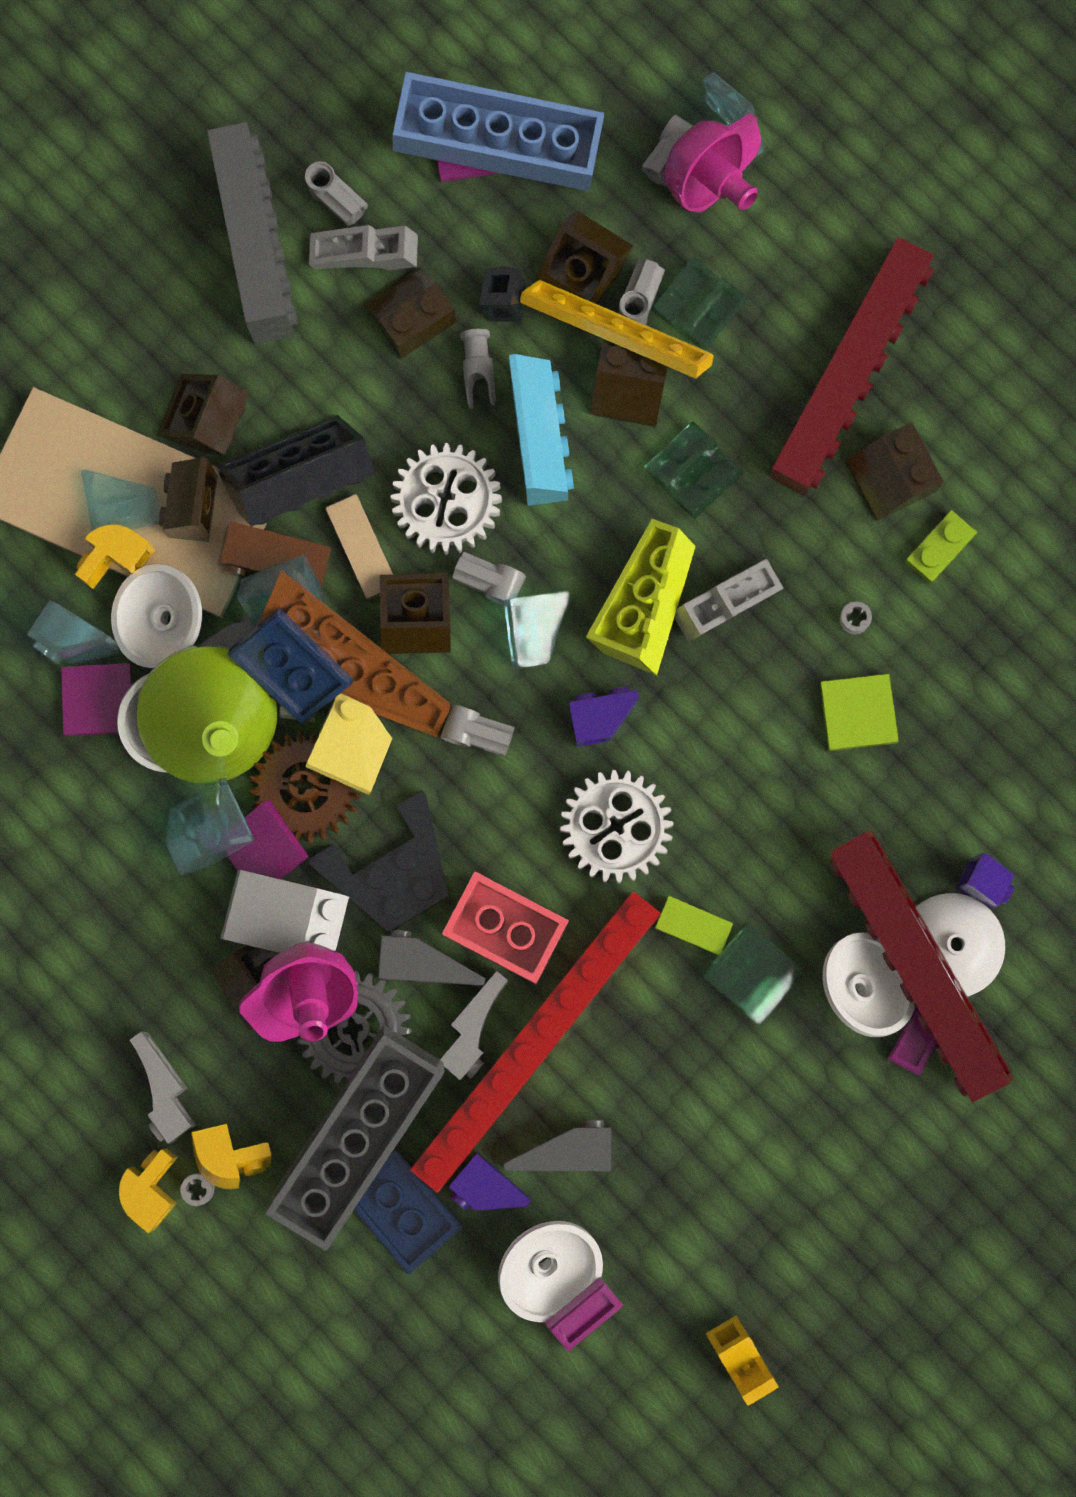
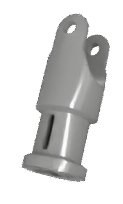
[460,329,496,409]

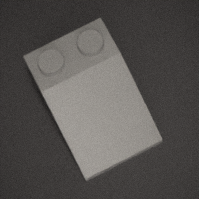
[220,870,349,953]

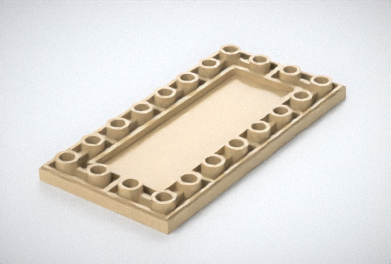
[0,387,267,619]

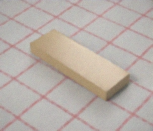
[326,494,393,601]

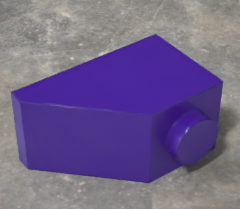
[955,852,1015,909]
[449,1153,531,1210]

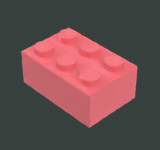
[442,872,569,985]

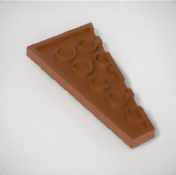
[257,570,450,737]

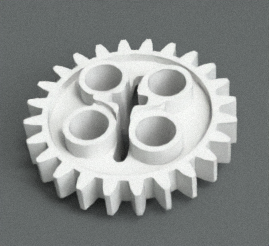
[391,443,502,555]
[560,770,673,884]

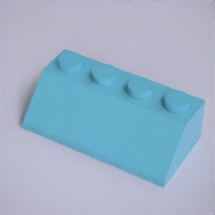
[509,354,574,506]

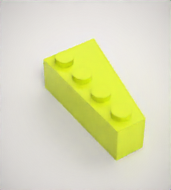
[586,519,696,675]

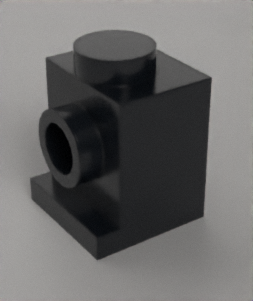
[479,266,526,321]

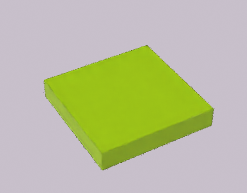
[820,674,899,751]

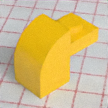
[75,524,155,589]
[192,1124,272,1189]
[119,1148,178,1233]
[706,1315,779,1406]

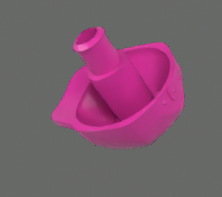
[664,113,761,212]
[239,942,358,1042]

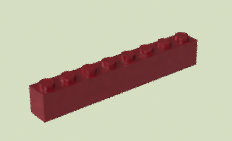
[769,237,935,496]
[829,829,1014,1103]

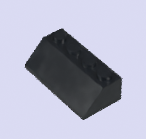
[216,415,374,527]

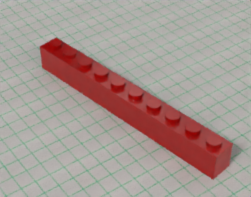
[410,891,661,1193]

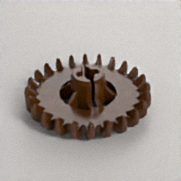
[248,731,362,844]

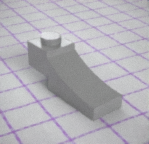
[309,225,418,271]
[674,559,783,642]
[440,971,508,1080]
[130,1032,197,1144]

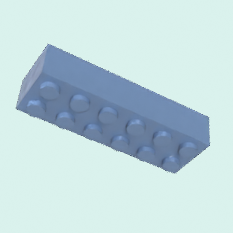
[393,72,605,191]

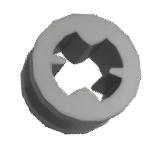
[839,601,872,635]
[180,1173,215,1206]

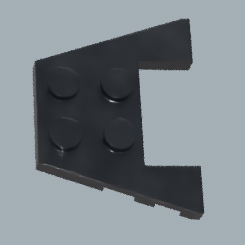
[307,790,449,933]

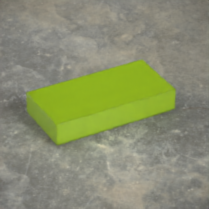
[655,896,733,956]

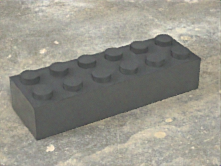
[207,122,298,344]
[265,1025,444,1251]

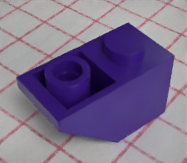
[569,686,639,747]

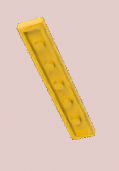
[520,280,714,379]

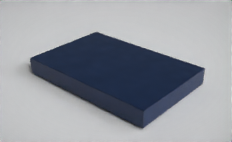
[228,607,353,724]
[354,1147,463,1275]

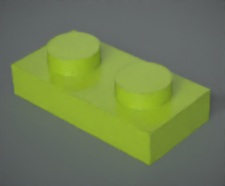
[905,510,977,584]

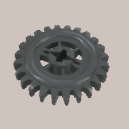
[297,971,412,1085]

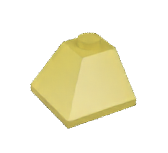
[305,693,392,795]

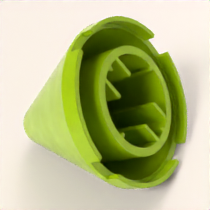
[137,646,277,784]

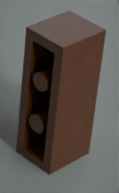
[218,521,331,593]

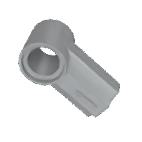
[642,115,693,186]
[305,161,368,227]
[618,259,665,325]
[452,552,526,608]
[440,705,514,756]

